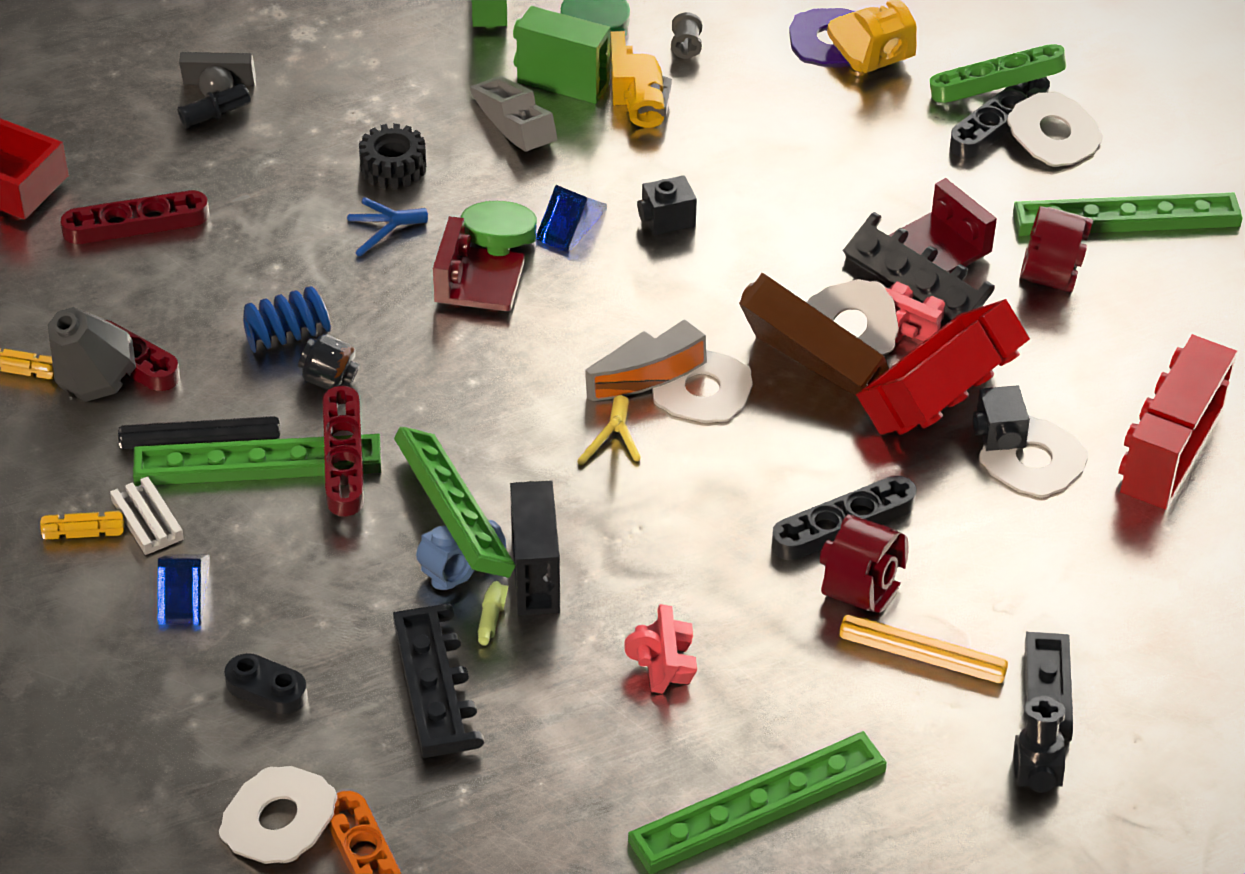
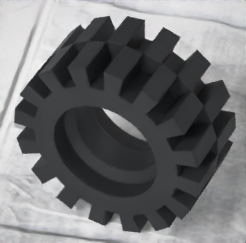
[359,123,427,189]

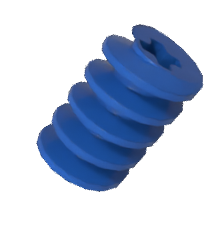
[243,286,331,353]

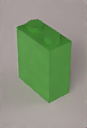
[513,6,610,104]

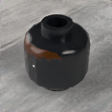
[298,334,360,391]

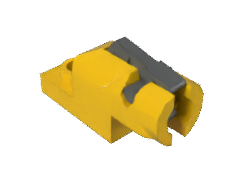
[610,31,672,128]

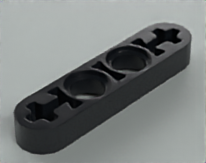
[949,77,1050,158]
[771,476,916,560]

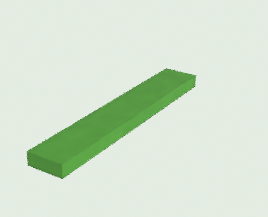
[1013,192,1243,236]
[394,427,516,578]
[133,434,382,486]
[628,731,887,874]

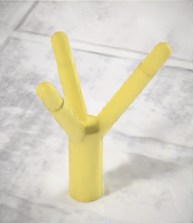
[577,395,641,465]

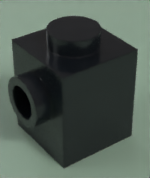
[637,175,697,236]
[973,385,1030,451]

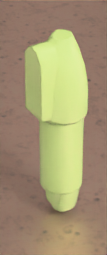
[478,581,509,646]

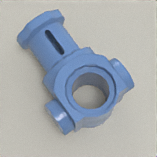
[416,520,507,590]

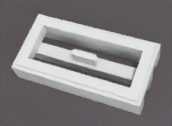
[110,477,184,555]

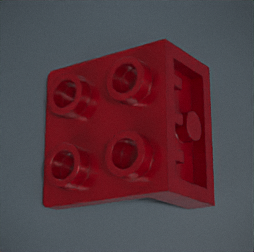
[889,178,997,274]
[433,216,525,311]

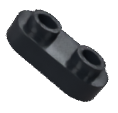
[224,653,308,714]

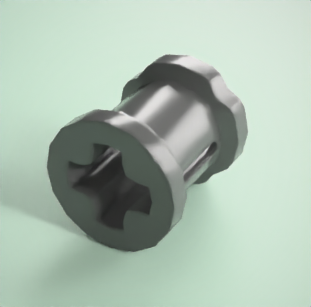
[671,12,703,59]

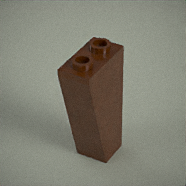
[739,273,889,397]

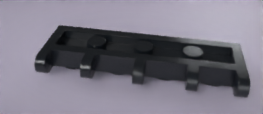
[842,211,995,322]
[393,604,484,758]

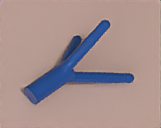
[347,197,428,257]

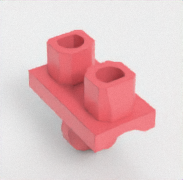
[885,281,945,343]
[624,604,697,694]

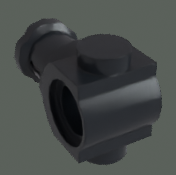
[1013,696,1065,792]

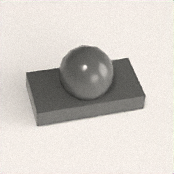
[179,52,256,96]

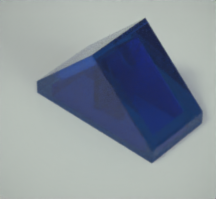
[536,185,607,253]
[158,554,210,625]

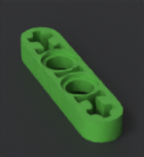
[929,44,1067,103]

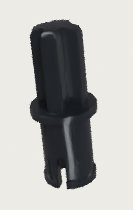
[177,84,251,129]

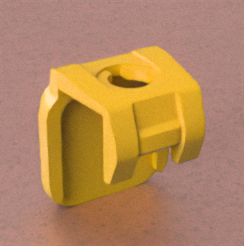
[827,0,917,73]

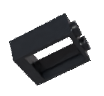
[510,480,560,616]

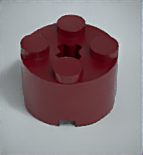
[1020,206,1093,293]
[820,514,909,613]

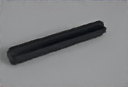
[118,416,280,450]

